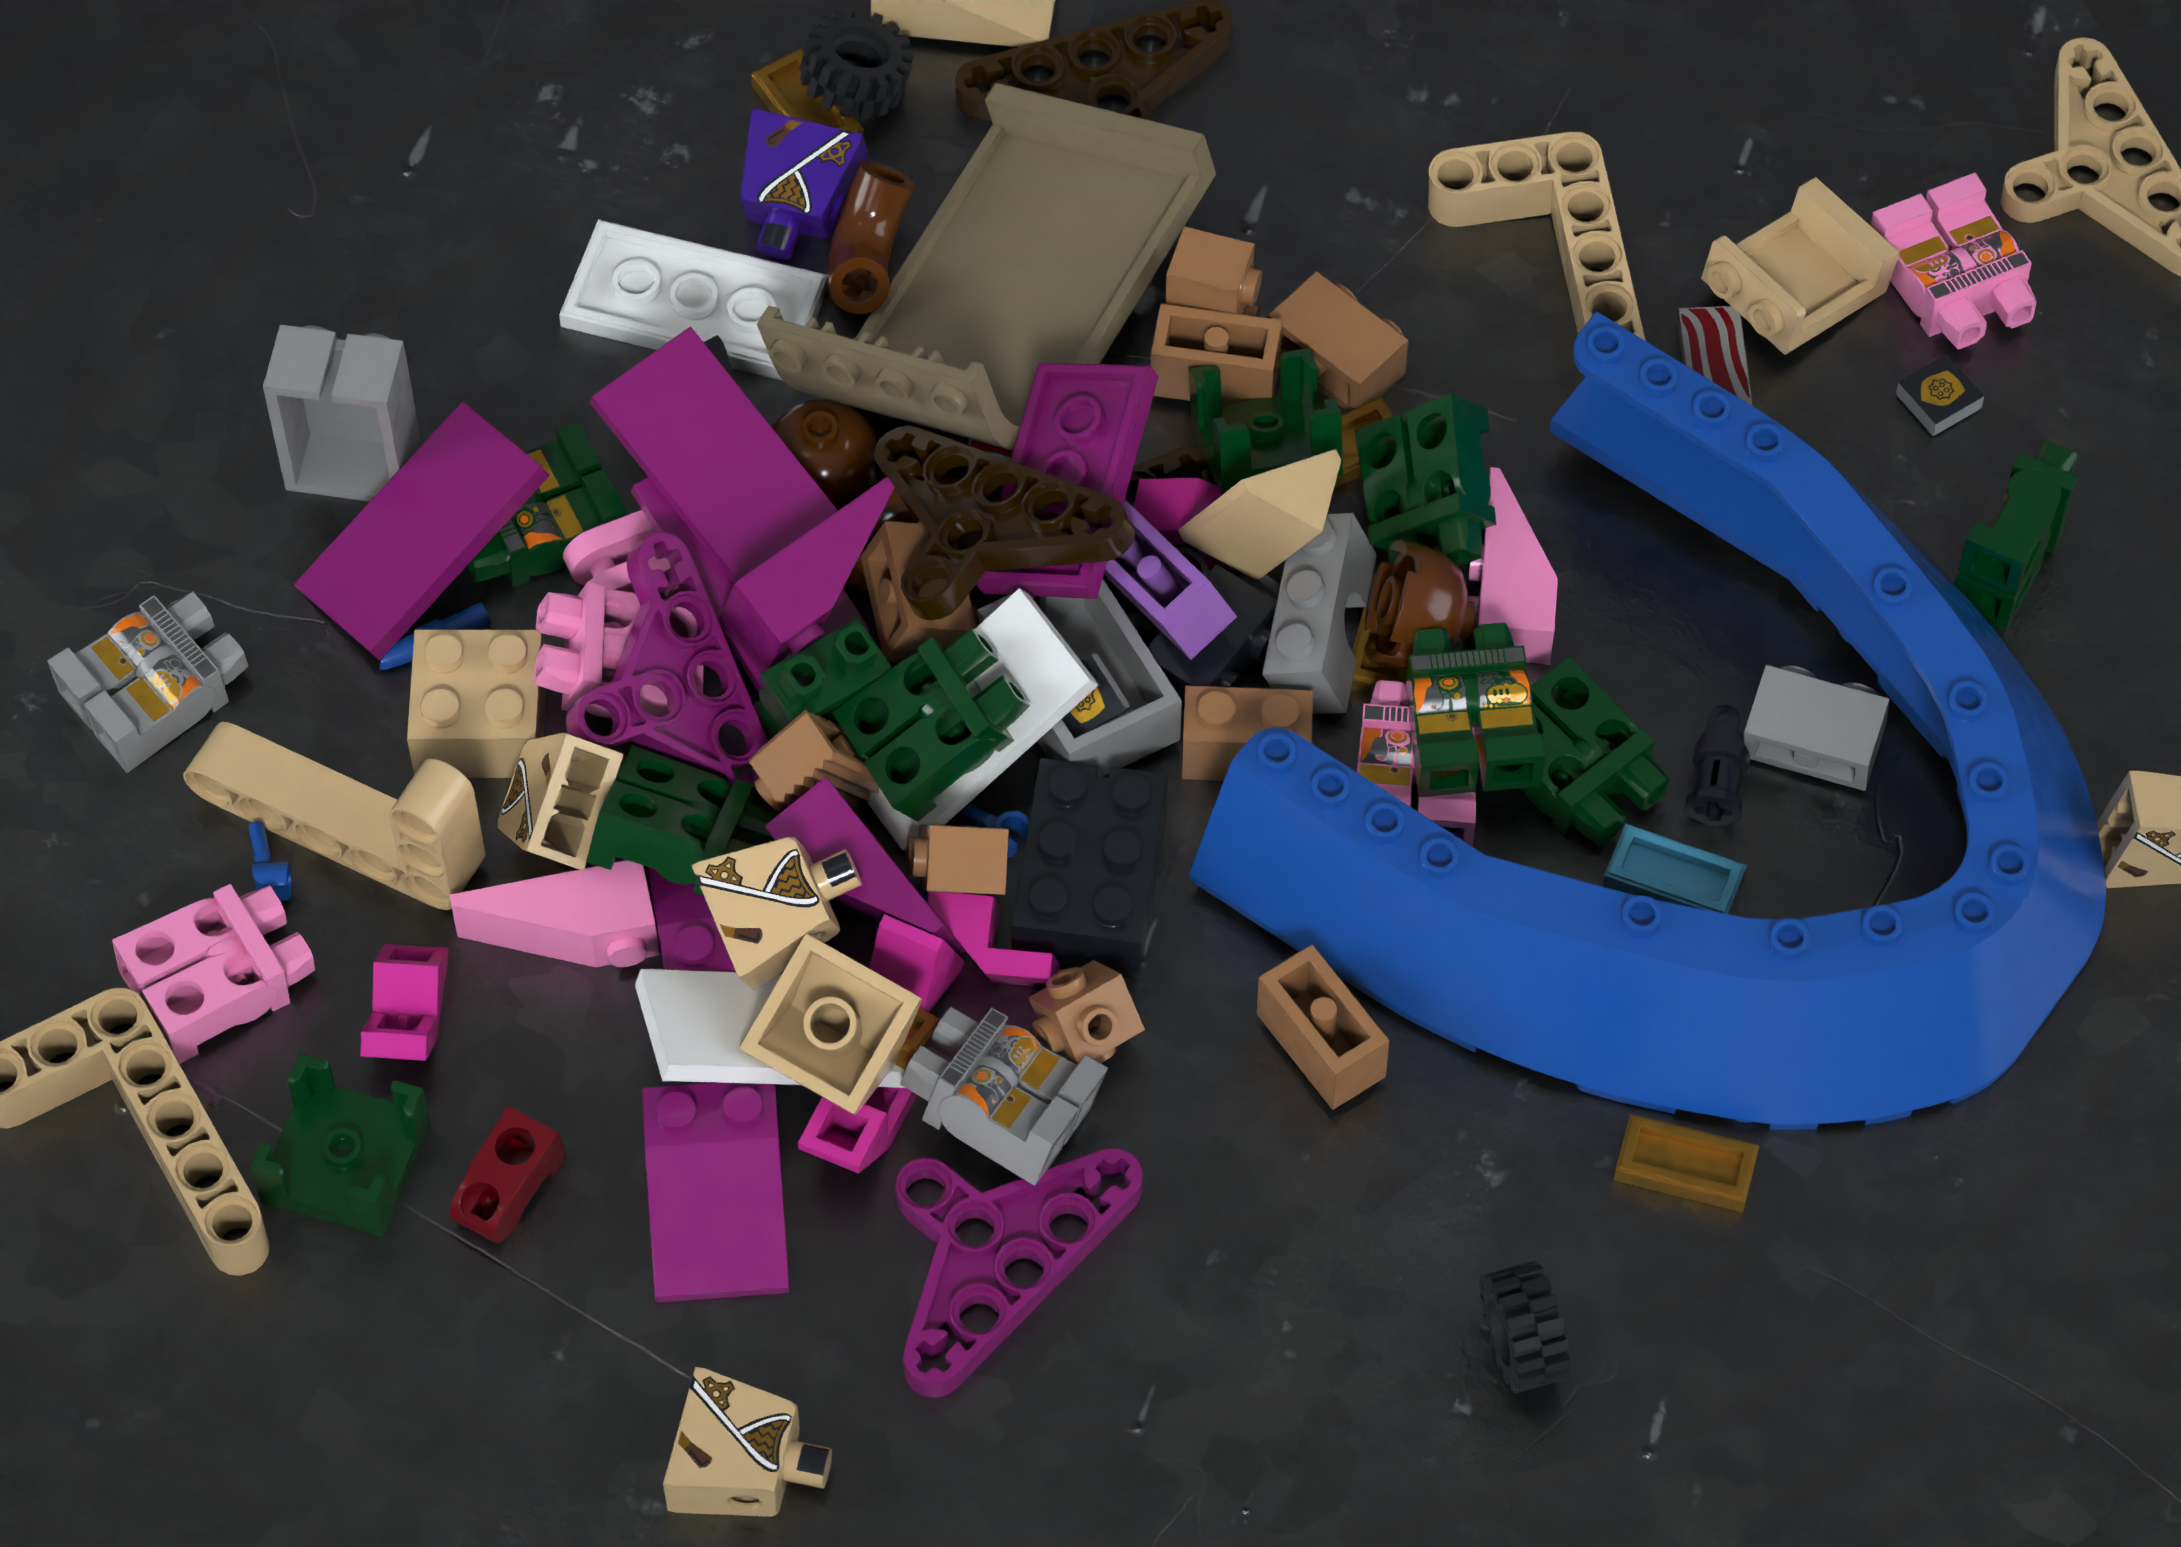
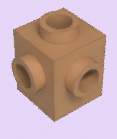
[1028,960,1145,1065]

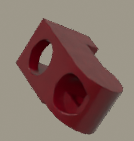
[449,1106,567,1244]

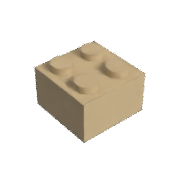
[407,630,547,778]

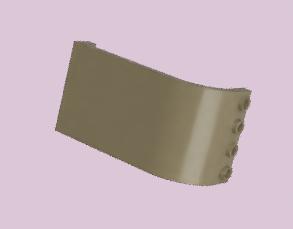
[757,83,1216,451]

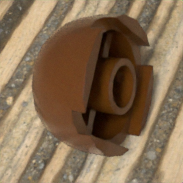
[771,399,884,511]
[1364,539,1476,669]

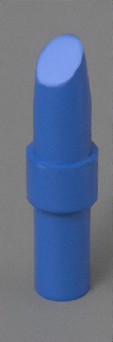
[379,602,491,670]

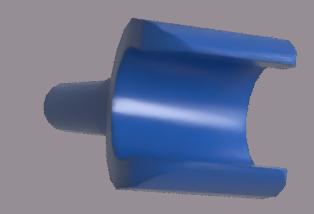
[957,803,1030,858]
[248,821,292,900]

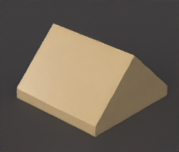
[1178,449,1341,581]
[739,933,922,1115]

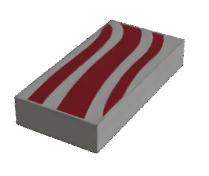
[1677,306,1753,406]

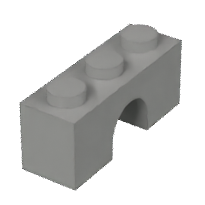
[1262,513,1377,714]

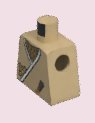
[498,733,624,871]
[2097,771,2181,888]
[691,837,862,990]
[663,1367,832,1517]

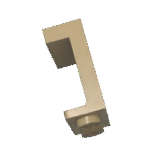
[1701,177,1900,355]

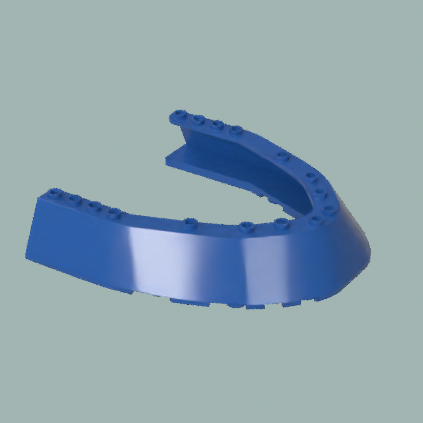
[1189,311,2106,1130]

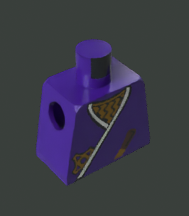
[741,108,869,260]

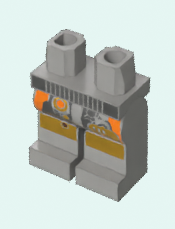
[47,592,249,773]
[900,1007,1108,1186]

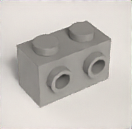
[1744,665,1890,791]

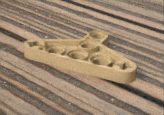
[2000,37,2181,277]

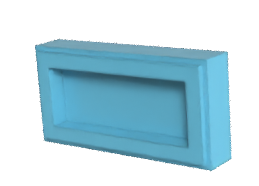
[1603,824,1747,914]

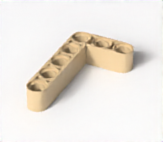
[1428,132,1646,341]
[183,722,486,910]
[0,988,270,1276]

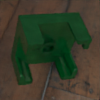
[1189,348,1343,495]
[250,1053,431,1237]

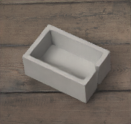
[263,325,422,502]
[978,579,1182,777]

